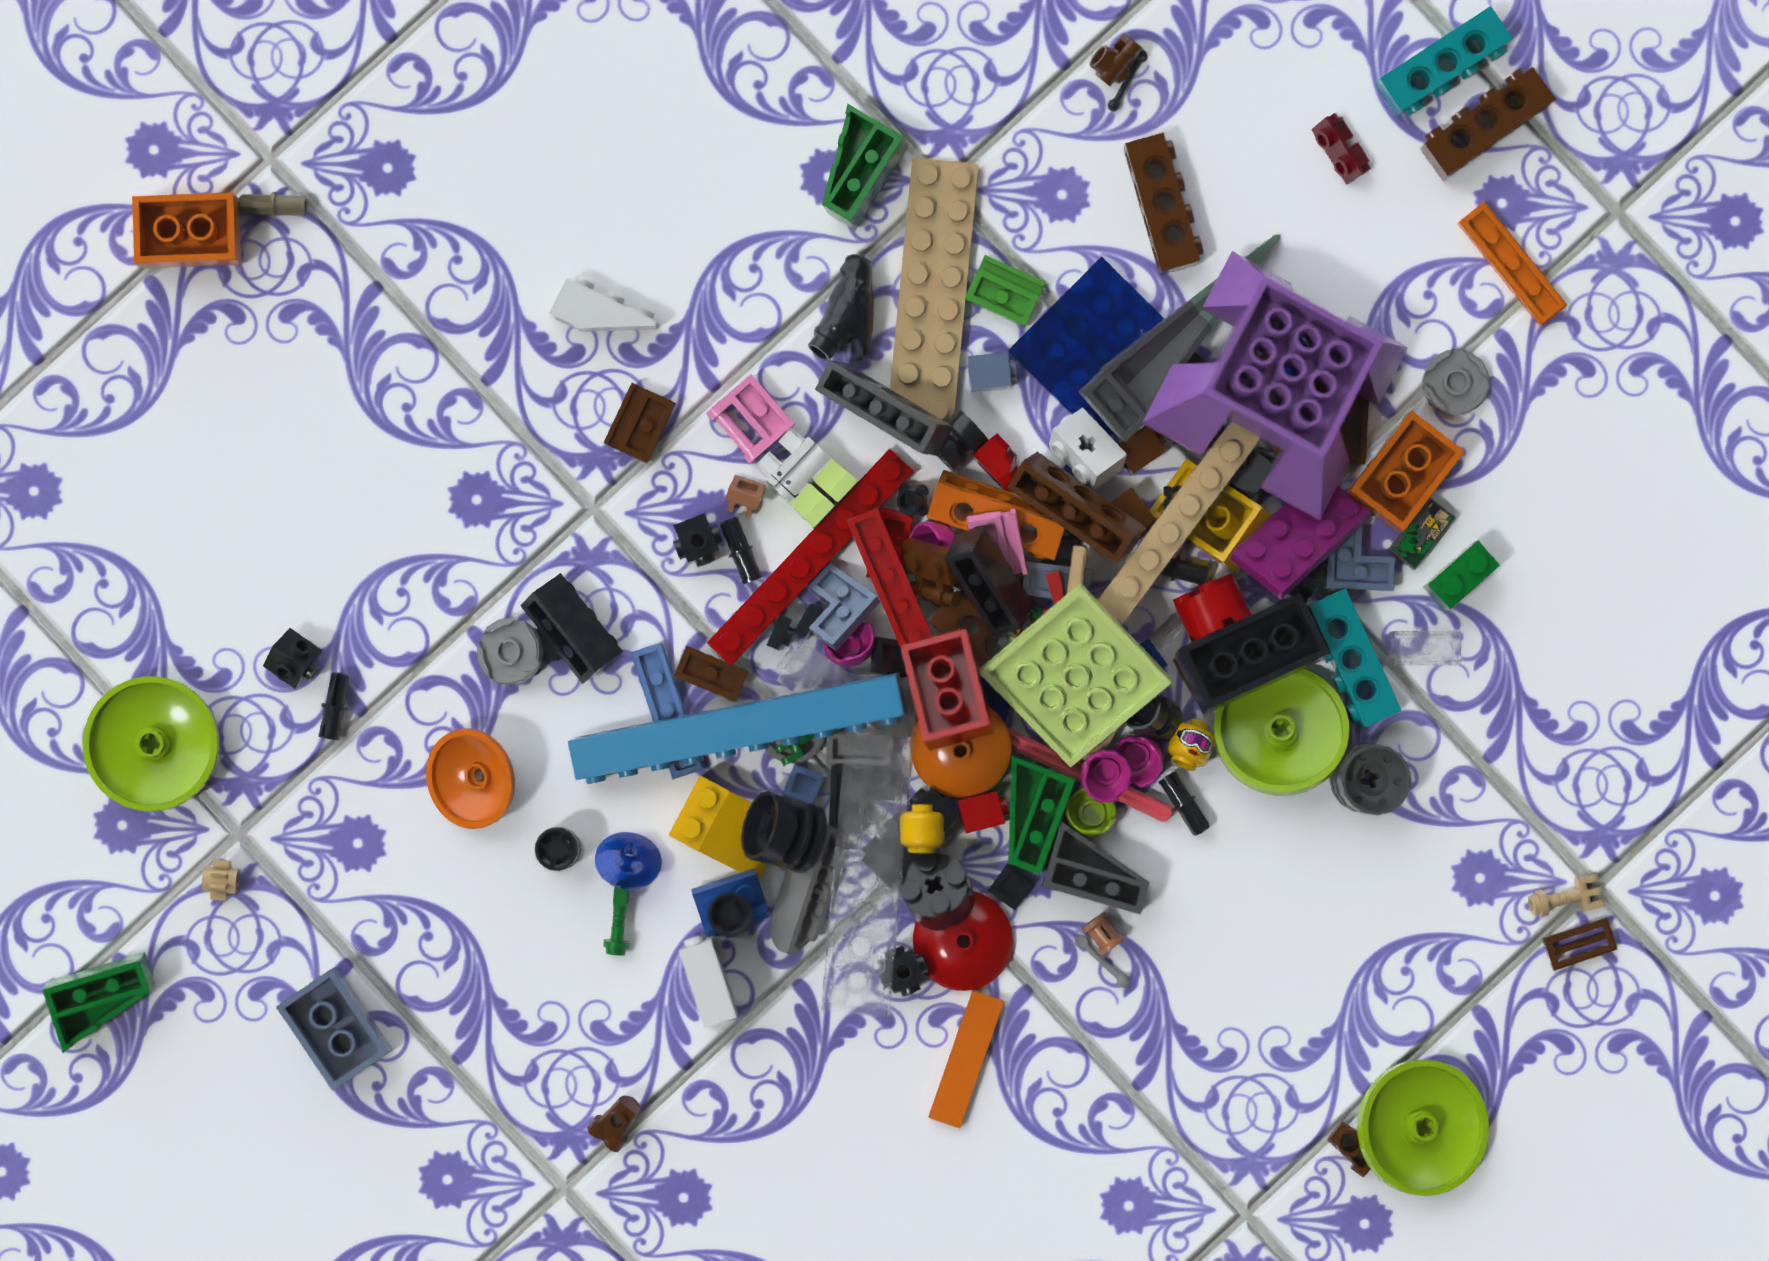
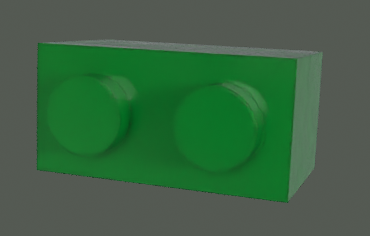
[1422,540,1500,612]

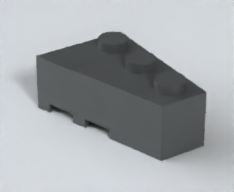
[1041,821,1150,915]

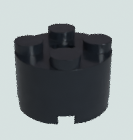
[900,853,975,931]

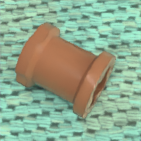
[1081,911,1125,956]

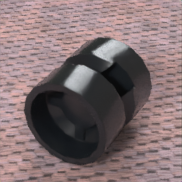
[937,409,988,473]
[1125,693,1183,741]
[534,827,582,871]
[708,893,754,937]

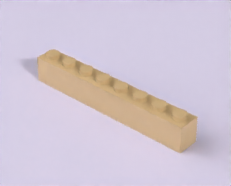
[1097,421,1261,626]

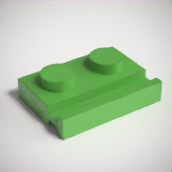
[965,255,1046,327]

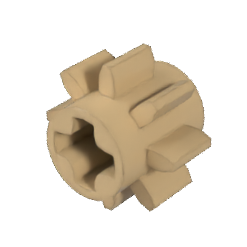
[202,860,240,901]

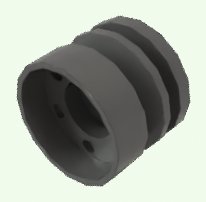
[1329,743,1411,816]

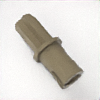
[239,192,307,218]

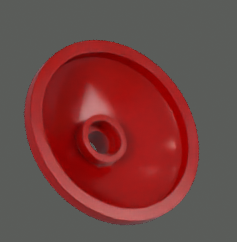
[912,891,1013,991]

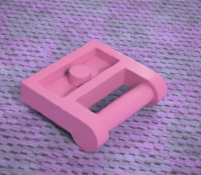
[706,374,795,464]

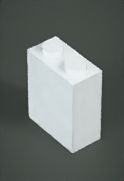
[679,934,738,1028]

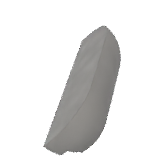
[770,824,845,954]

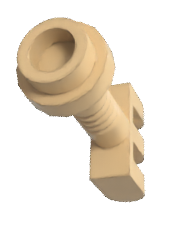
[1528,873,1605,917]

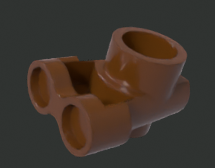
[1089,33,1143,87]
[587,1095,640,1152]
[1327,1121,1370,1178]

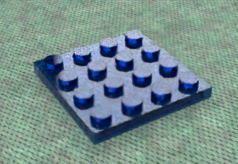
[1007,256,1165,437]

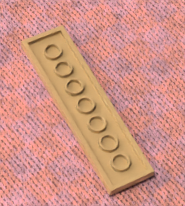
[890,157,979,422]

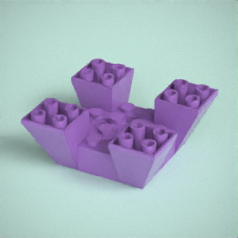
[1142,251,1408,520]

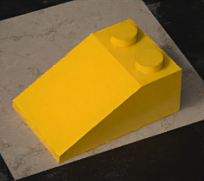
[1149,458,1271,574]
[668,775,767,880]

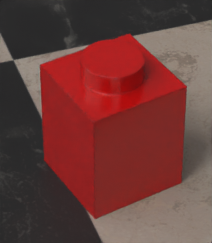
[957,791,1009,834]

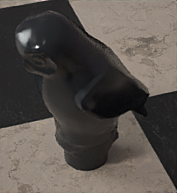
[808,254,874,361]

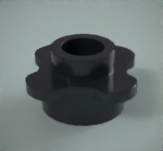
[897,483,929,517]

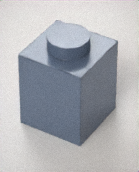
[967,352,1017,393]

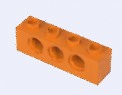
[927,470,1065,560]

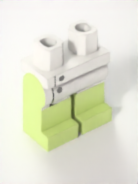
[757,428,858,529]

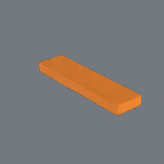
[1457,201,1568,327]
[928,990,1004,1129]

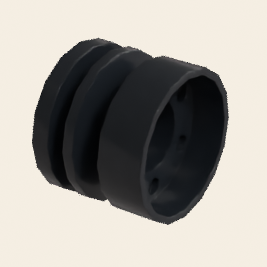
[741,791,827,874]

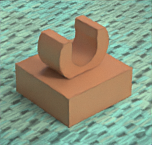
[725,475,766,518]

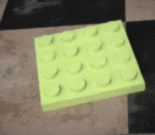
[979,583,1172,768]

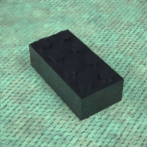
[1174,593,1330,715]

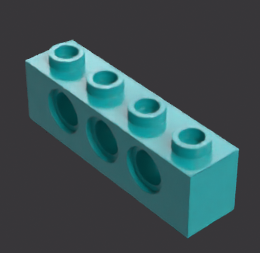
[1375,6,1513,117]
[1307,588,1402,728]

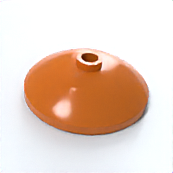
[910,705,1011,798]
[426,728,515,829]

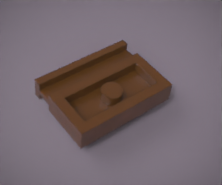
[603,383,676,464]

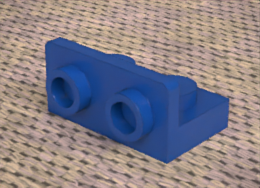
[691,868,770,937]

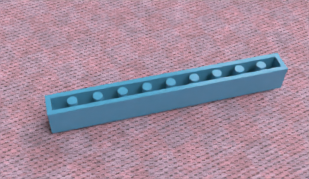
[567,673,908,784]

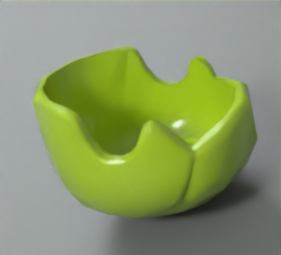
[1065,787,1116,838]

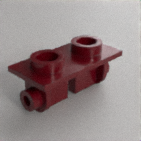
[1311,113,1372,185]

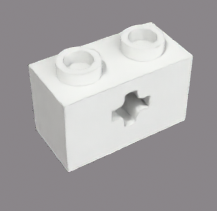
[1049,407,1127,490]

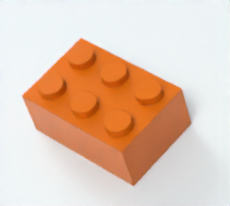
[132,192,241,268]
[1347,410,1465,534]

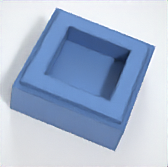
[782,764,825,804]

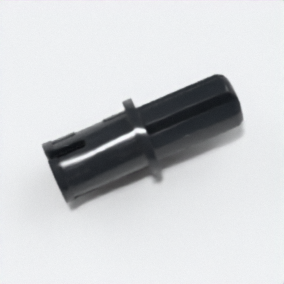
[720,517,763,585]
[1160,555,1209,586]
[318,672,349,740]
[1158,771,1210,836]

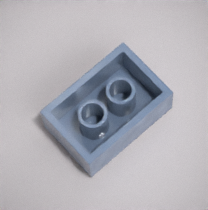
[276,967,393,1091]

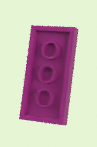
[1231,485,1371,600]

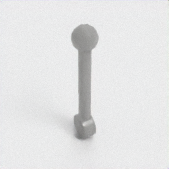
[1075,935,1130,988]

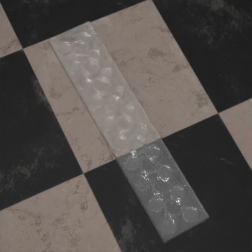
[821,674,917,1017]

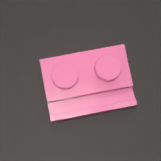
[967,509,1028,575]

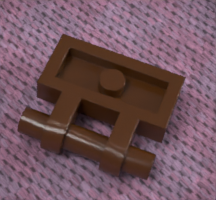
[901,538,961,607]

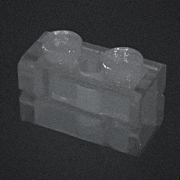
[1389,631,1462,666]

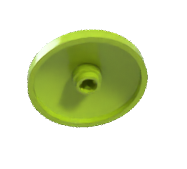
[1213,669,1349,796]
[82,676,220,811]
[1357,1060,1489,1196]

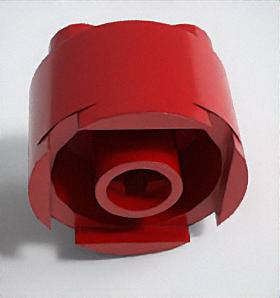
[1172,573,1252,642]

